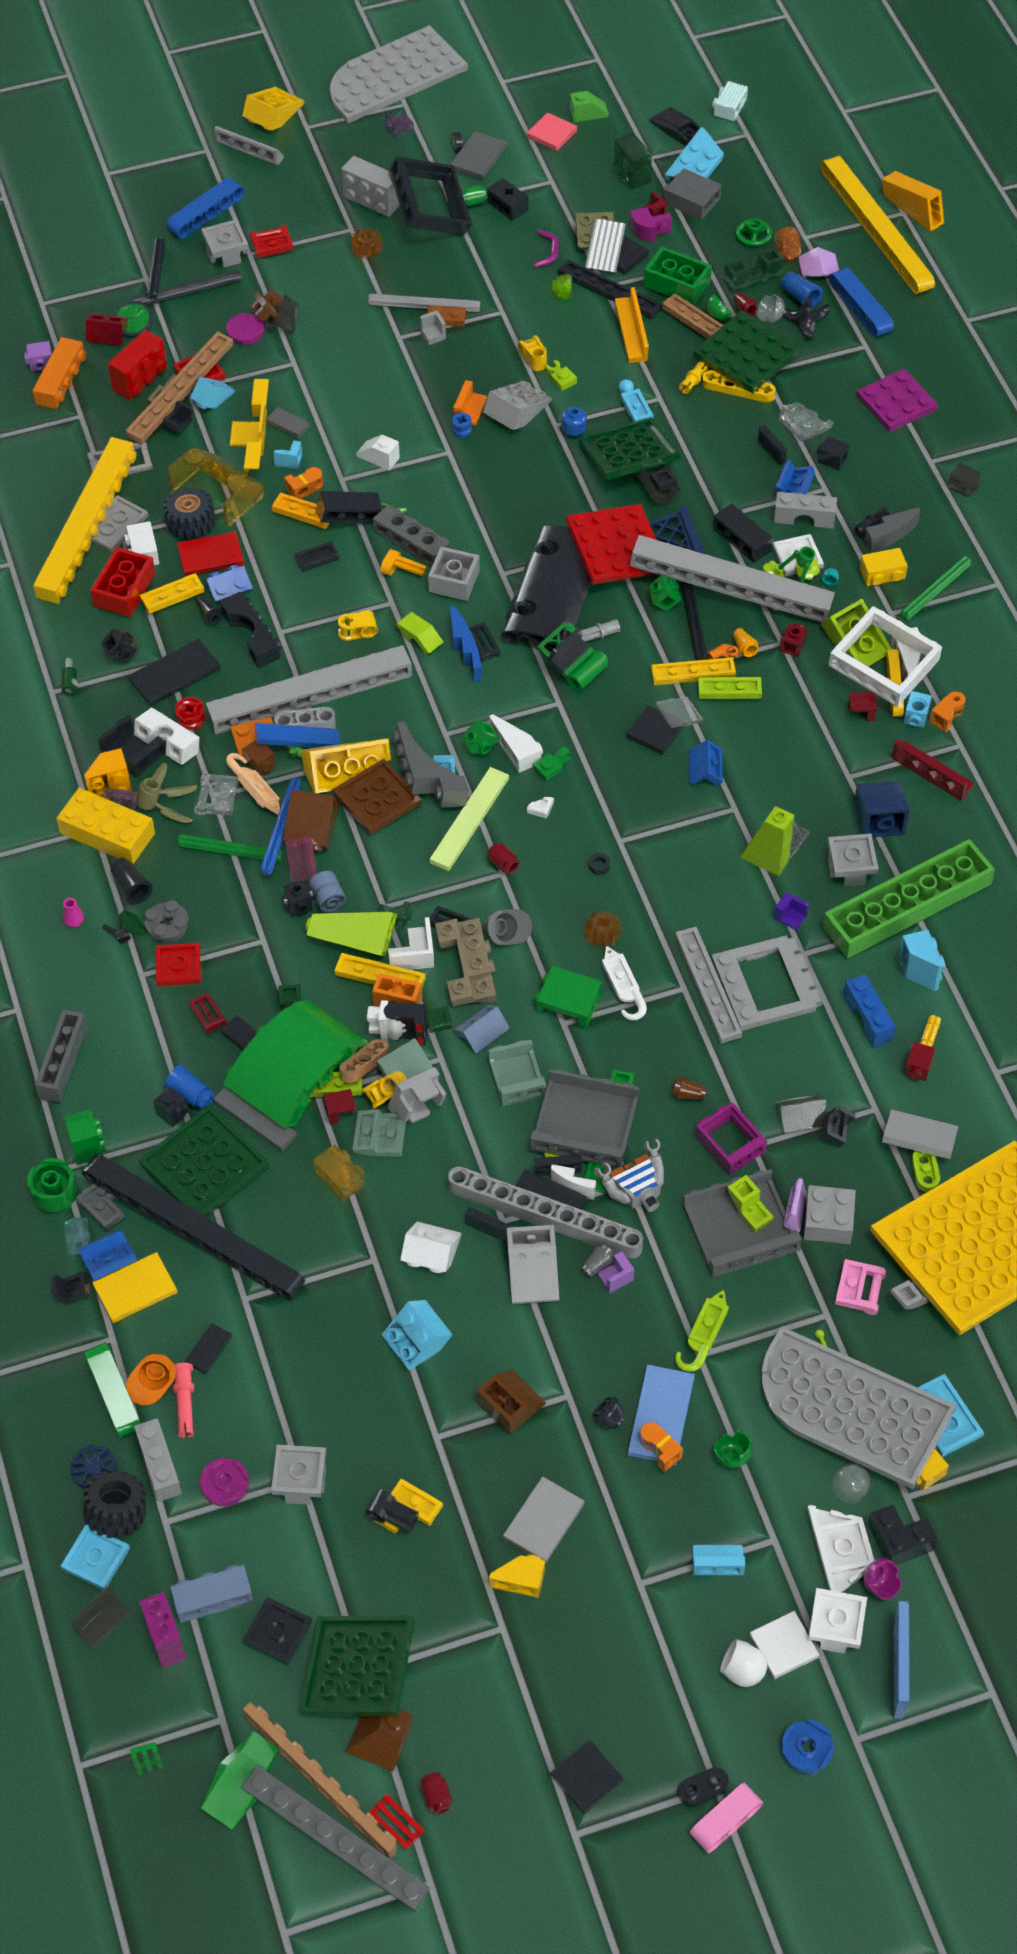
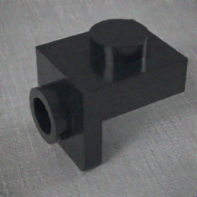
[162,401,194,434]
[822,1106,855,1147]
[51,1271,90,1304]

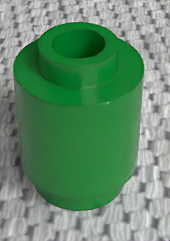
[462,185,487,207]

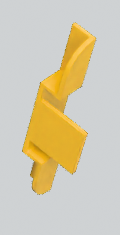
[230,379,269,473]

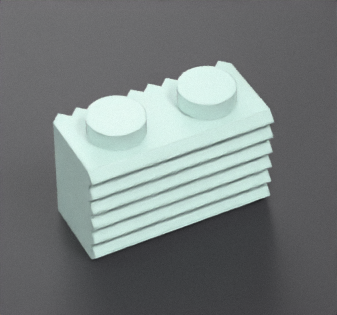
[712,81,748,121]

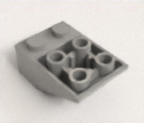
[483,381,552,430]
[507,1225,559,1304]

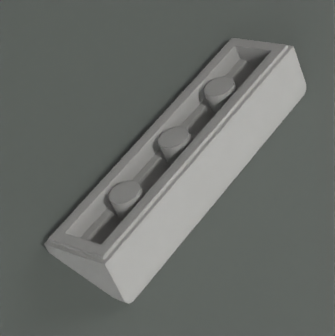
[215,126,284,165]

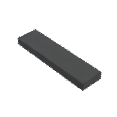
[213,1086,297,1152]

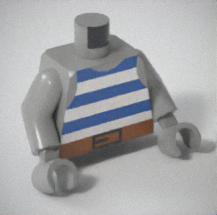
[594,1139,664,1212]

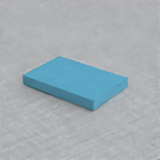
[917,1374,984,1457]

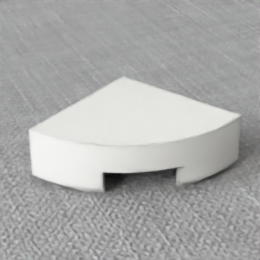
[527,797,554,819]

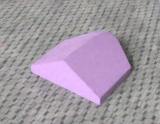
[798,247,839,278]

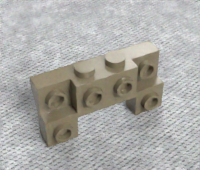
[435,918,497,1007]

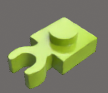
[545,360,577,391]

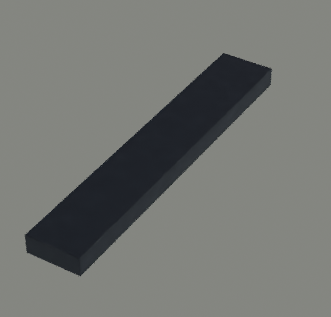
[558,260,662,320]

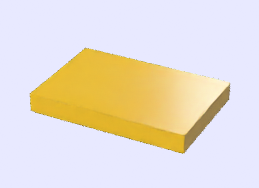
[93,1252,178,1323]

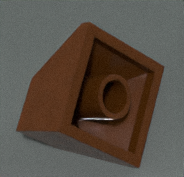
[345,1709,414,1772]

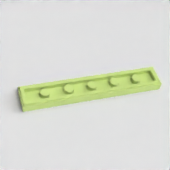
[430,767,509,871]

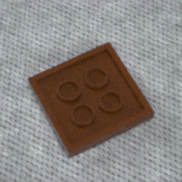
[332,759,422,835]

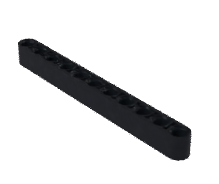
[81,1153,305,1301]

